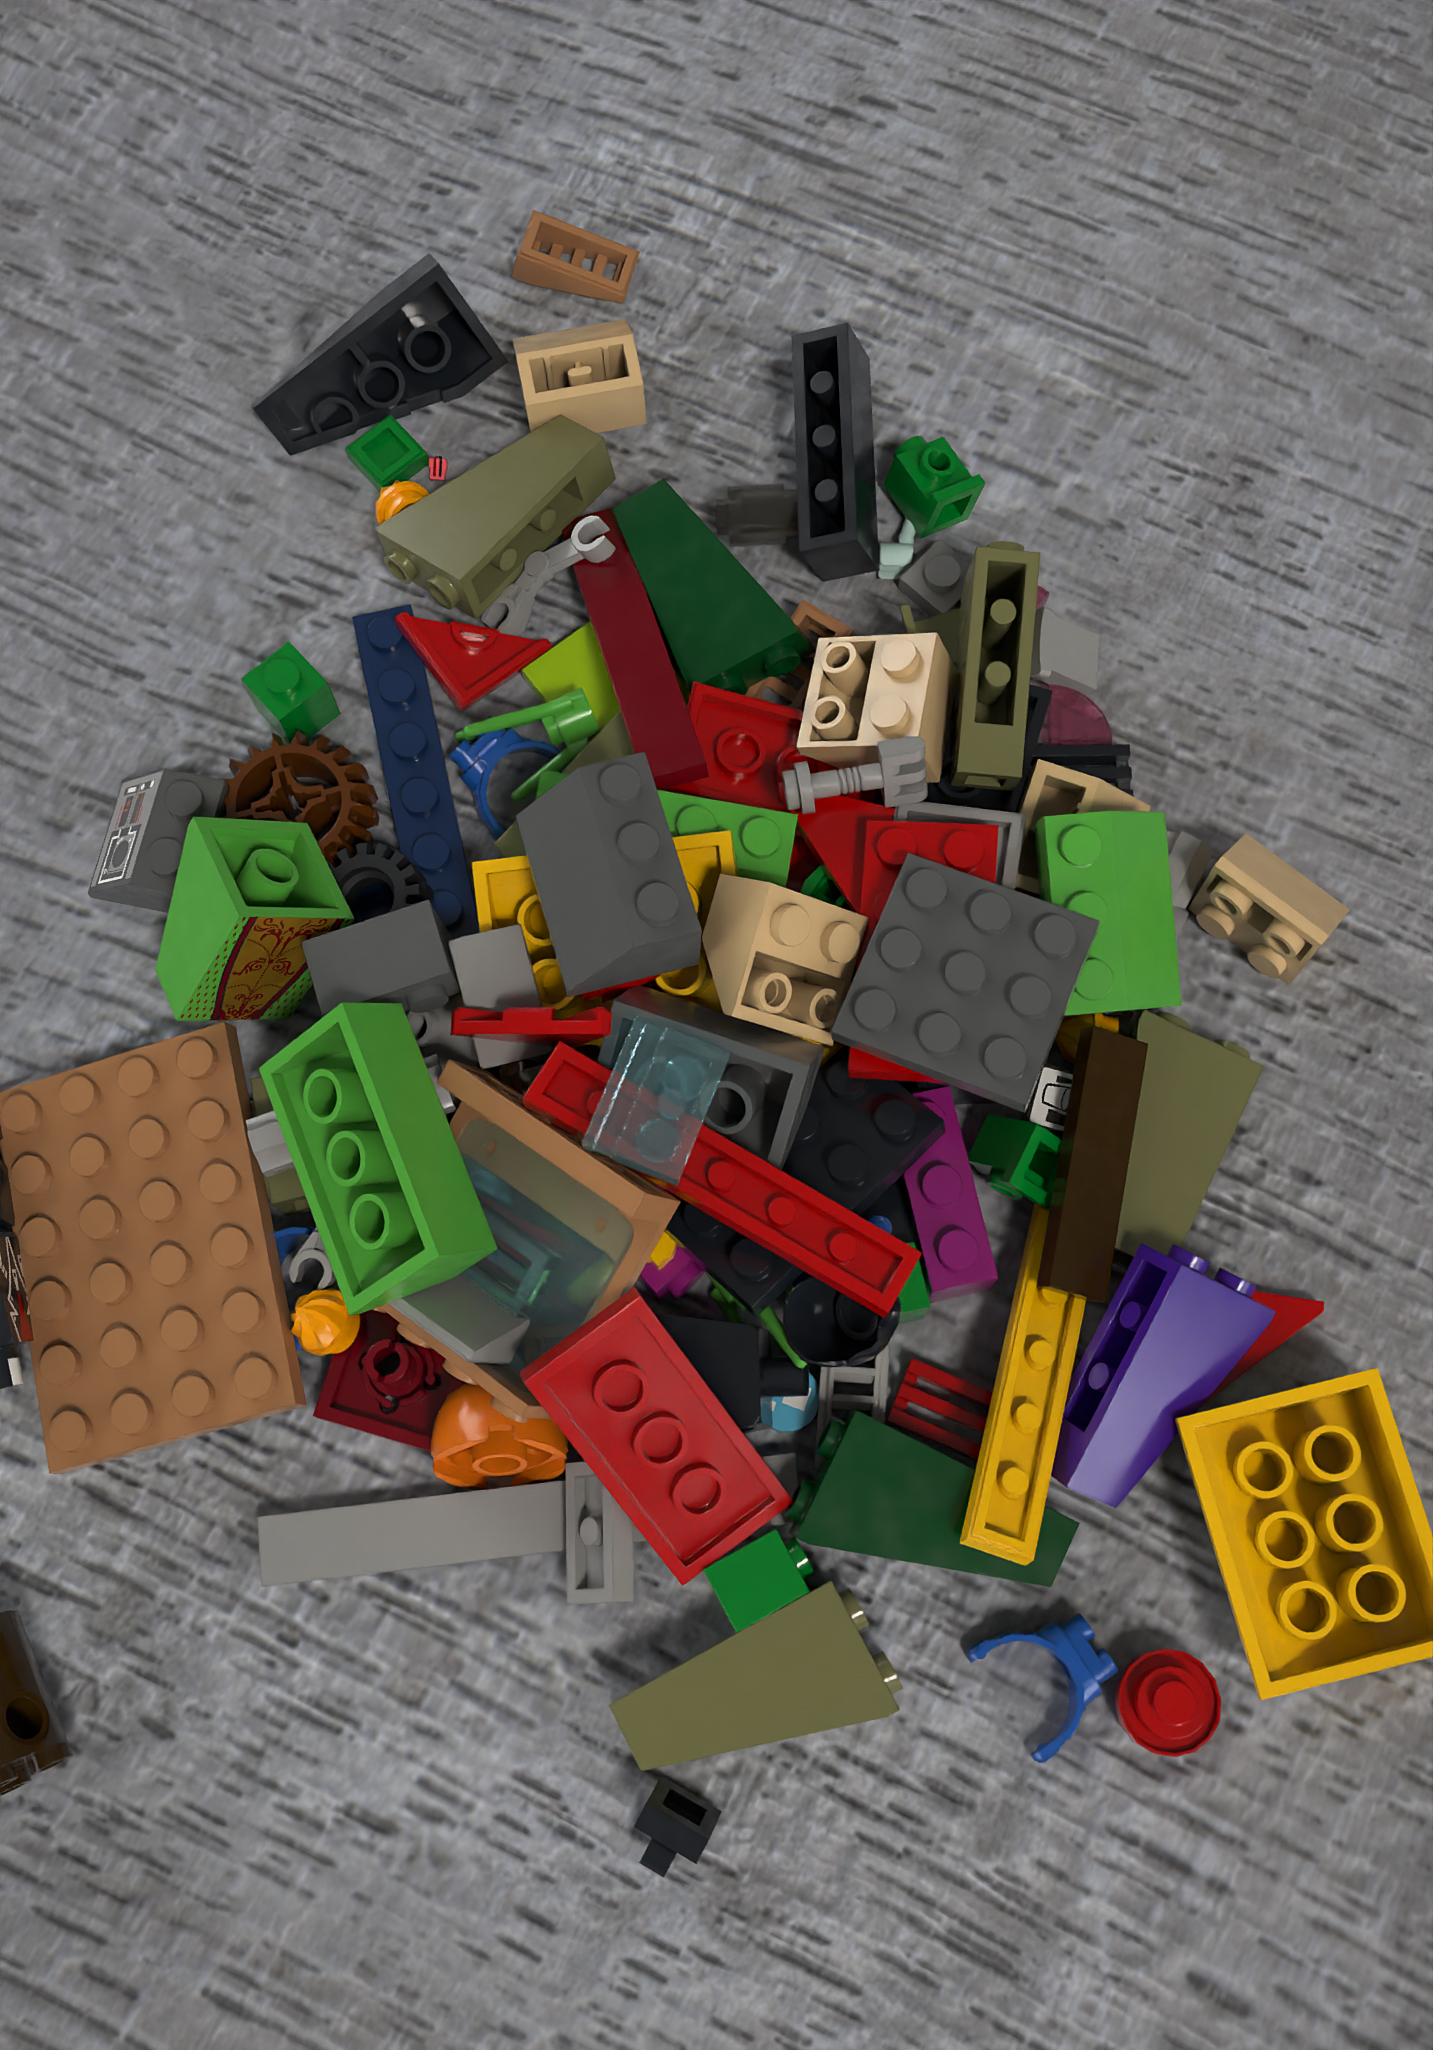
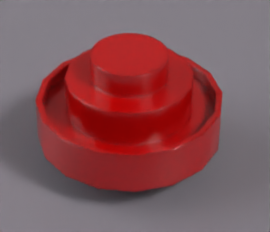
[1114,1649,1221,1757]

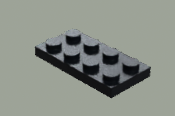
[664,1045,946,1317]

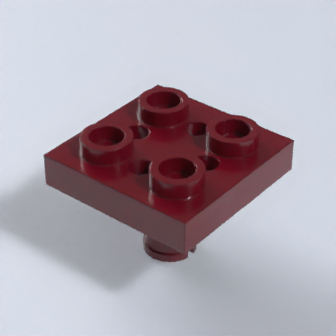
[313,1309,466,1452]

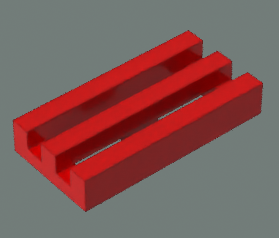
[886,1358,993,1461]

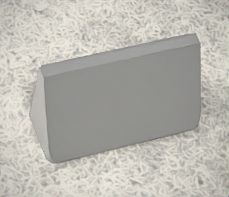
[449,924,554,1069]
[388,1271,530,1364]

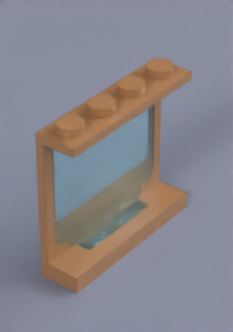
[373,1059,680,1423]

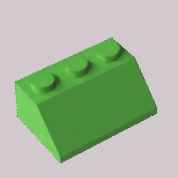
[1034,811,1182,1016]

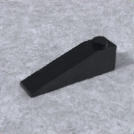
[252,253,509,456]

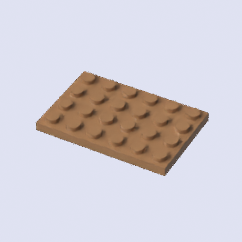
[0,1021,307,1474]

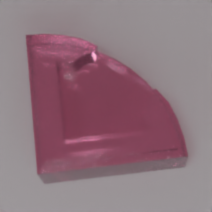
[1047,685,1112,745]

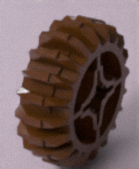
[222,730,379,868]

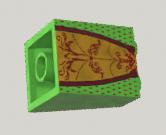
[155,816,355,1021]

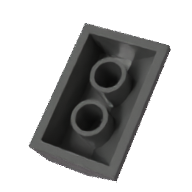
[516,752,702,997]
[597,986,825,1171]

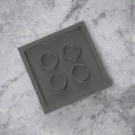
[831,853,1100,1113]

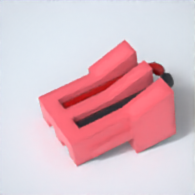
[429,456,448,481]

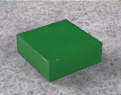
[345,414,429,492]

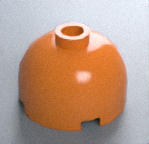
[431,1383,568,1490]

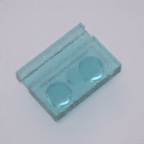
[582,1015,731,1186]

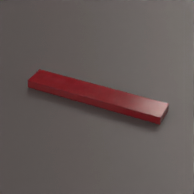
[562,507,709,790]

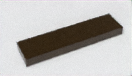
[1036,1026,1148,1303]

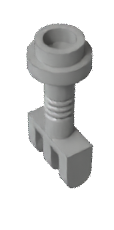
[782,736,928,815]

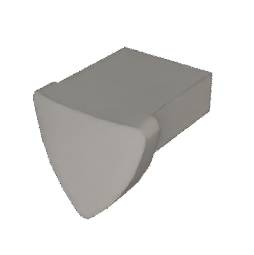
[1030,607,1099,697]

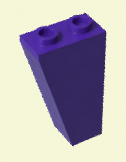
[1051,1243,1276,1508]

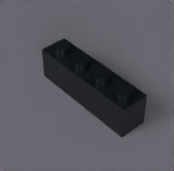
[792,322,880,582]

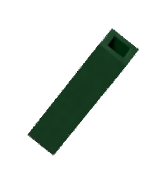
[612,479,816,695]
[785,1409,1080,1587]

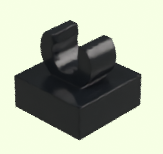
[634,1776,722,1878]

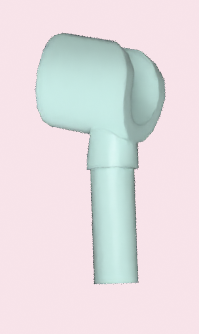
[878,517,916,579]

